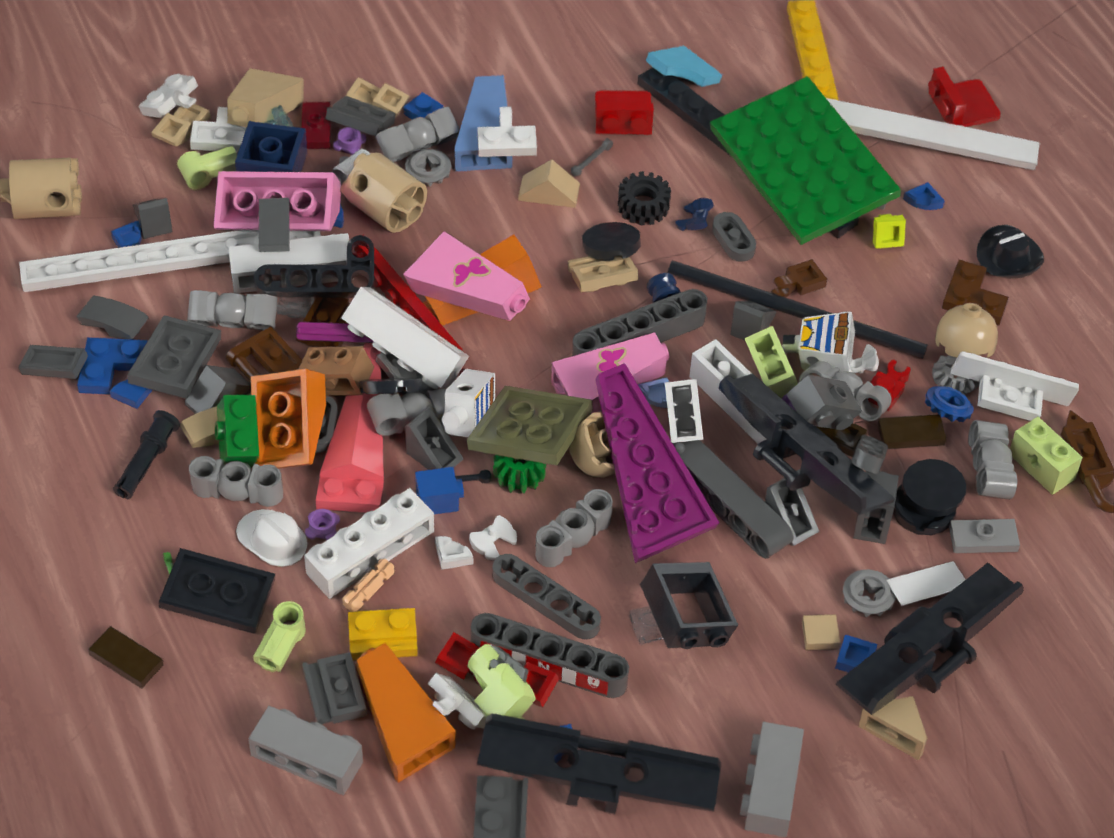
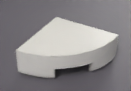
[435,536,473,570]

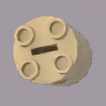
[340,152,427,233]
[0,157,82,219]

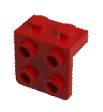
[928,66,1001,127]
[595,90,654,135]

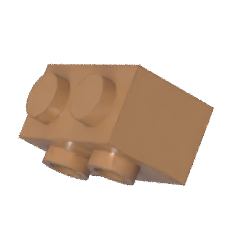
[298,346,374,396]

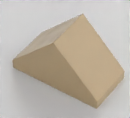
[518,160,580,208]
[858,696,927,760]

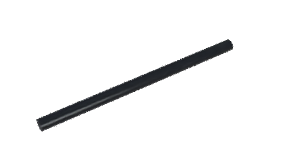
[668,260,928,359]

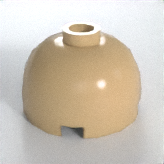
[935,303,998,358]
[569,412,616,478]

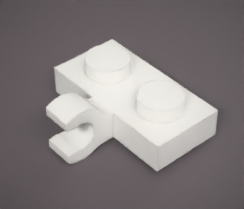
[139,74,198,118]
[190,107,247,152]
[477,107,537,157]
[428,673,487,729]

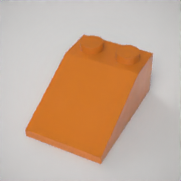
[251,369,326,469]

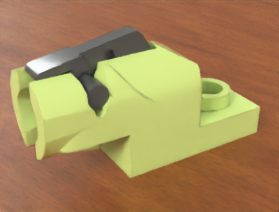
[468,644,536,720]

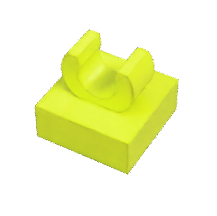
[873,214,906,249]

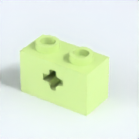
[744,326,798,399]
[1010,417,1083,495]

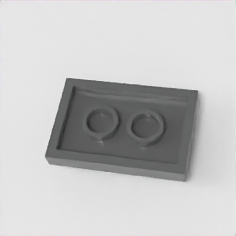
[128,315,221,399]

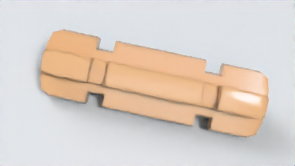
[342,558,394,612]

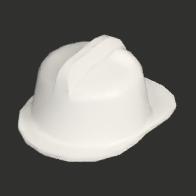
[236,509,307,567]

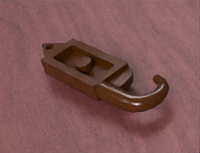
[1061,410,1114,513]

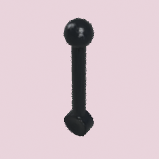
[455,470,492,484]

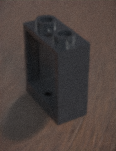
[640,562,738,649]

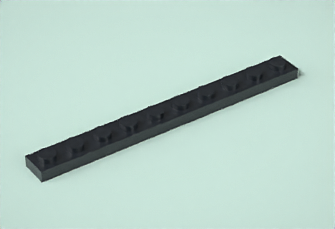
[637,67,859,239]

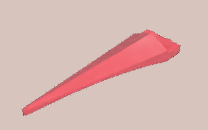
[316,343,384,513]

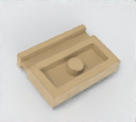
[568,255,638,292]

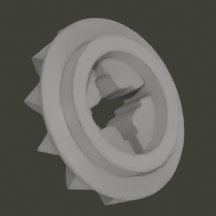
[405,149,451,187]
[932,355,980,394]
[842,569,896,617]

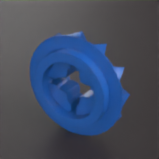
[925,386,974,422]

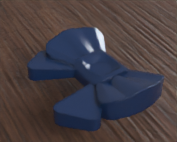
[675,198,714,231]

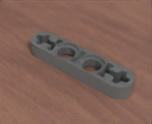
[851,434,888,474]
[493,554,601,640]

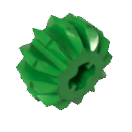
[493,455,547,494]

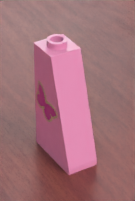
[404,231,530,321]
[551,333,669,414]

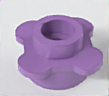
[333,127,366,155]
[305,509,340,540]

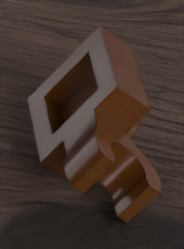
[771,259,828,297]

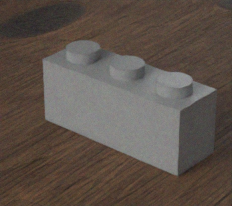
[248,706,363,796]
[740,722,804,837]

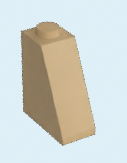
[227,68,304,127]

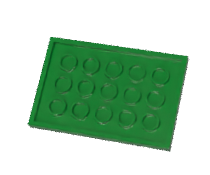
[710,76,901,245]

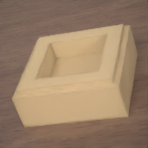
[802,615,840,650]

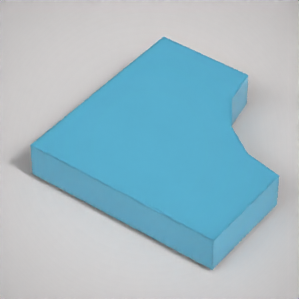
[646,46,723,87]

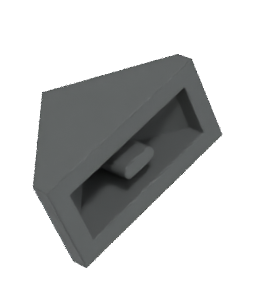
[132,198,173,239]
[730,301,777,341]
[185,365,251,414]
[405,407,464,470]
[765,478,819,546]

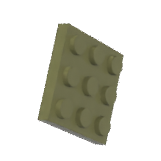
[467,385,593,465]

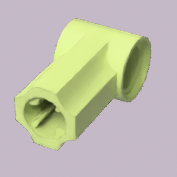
[177,146,237,190]
[253,601,306,673]

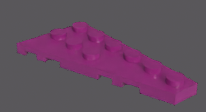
[595,363,719,564]

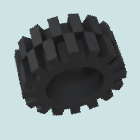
[618,171,671,225]

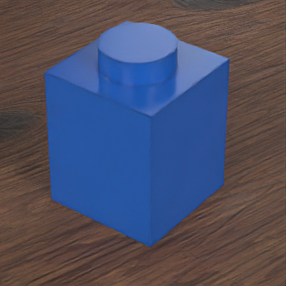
[415,467,464,515]

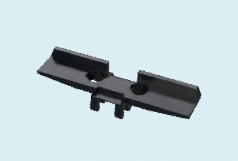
[718,373,895,515]
[836,563,1024,715]
[477,713,722,814]

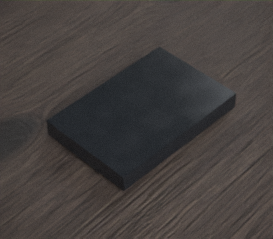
[159,548,276,634]

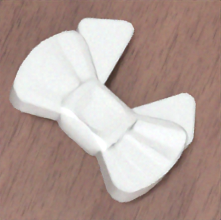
[850,344,879,374]
[469,515,517,560]

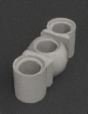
[376,107,460,162]
[187,290,278,330]
[799,361,892,421]
[367,388,447,436]
[968,420,1017,500]
[189,456,283,507]
[535,489,613,567]

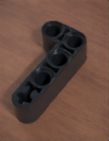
[254,235,374,298]

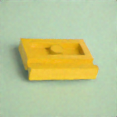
[348,608,418,660]

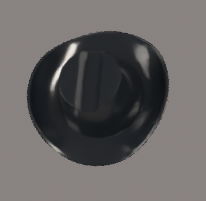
[977,225,1044,279]

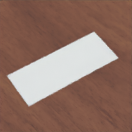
[886,561,966,606]

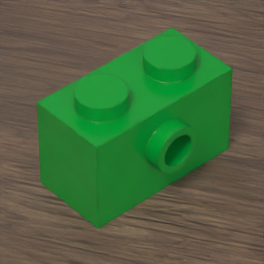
[215,395,259,468]

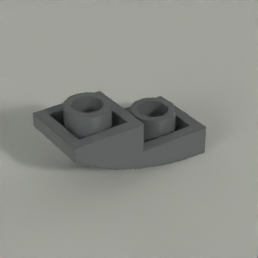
[76,295,148,340]

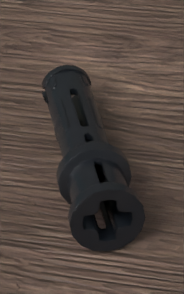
[113,410,180,500]

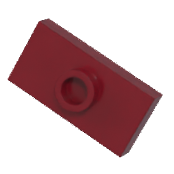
[301,102,331,149]

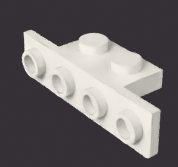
[950,351,1079,421]

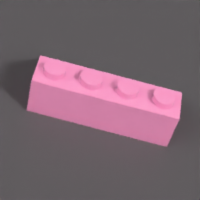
[213,171,342,231]

